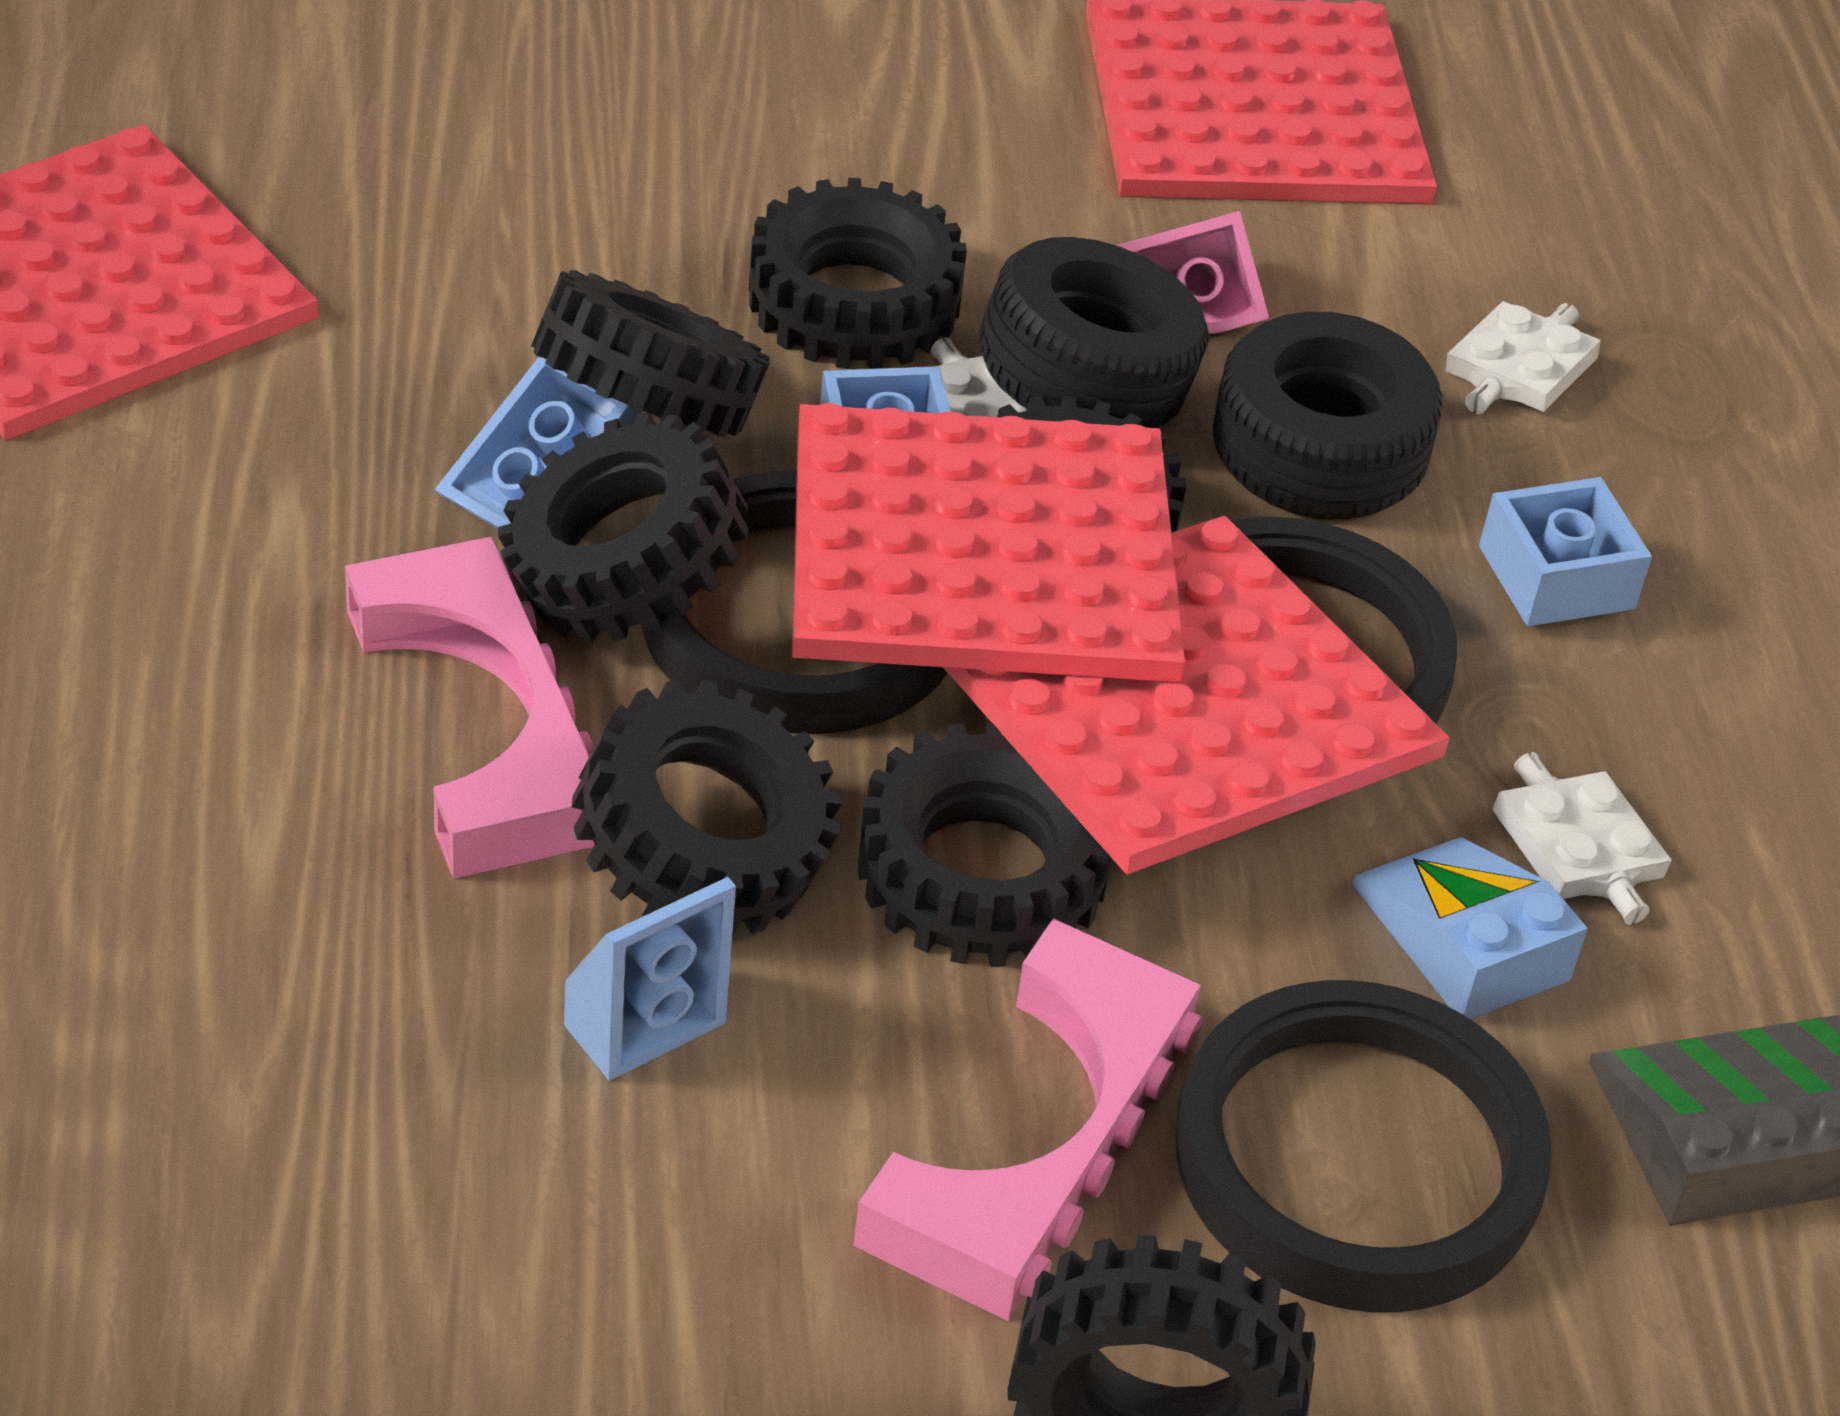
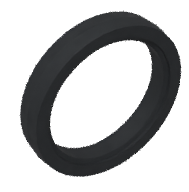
[642,470,948,734]
[1231,517,1457,724]
[1176,980,1552,1312]

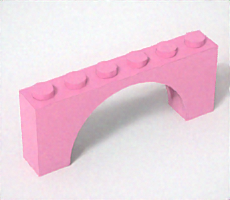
[345,537,595,879]
[853,919,1203,1321]

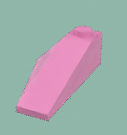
[1116,211,1270,335]

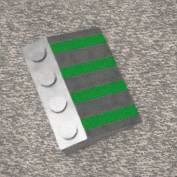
[1589,1015,1840,1226]

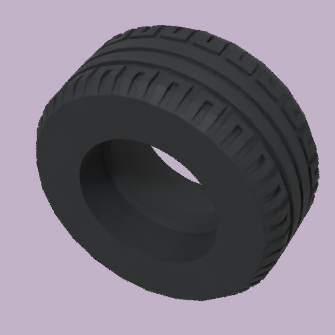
[978,237,1209,428]
[1212,311,1443,519]

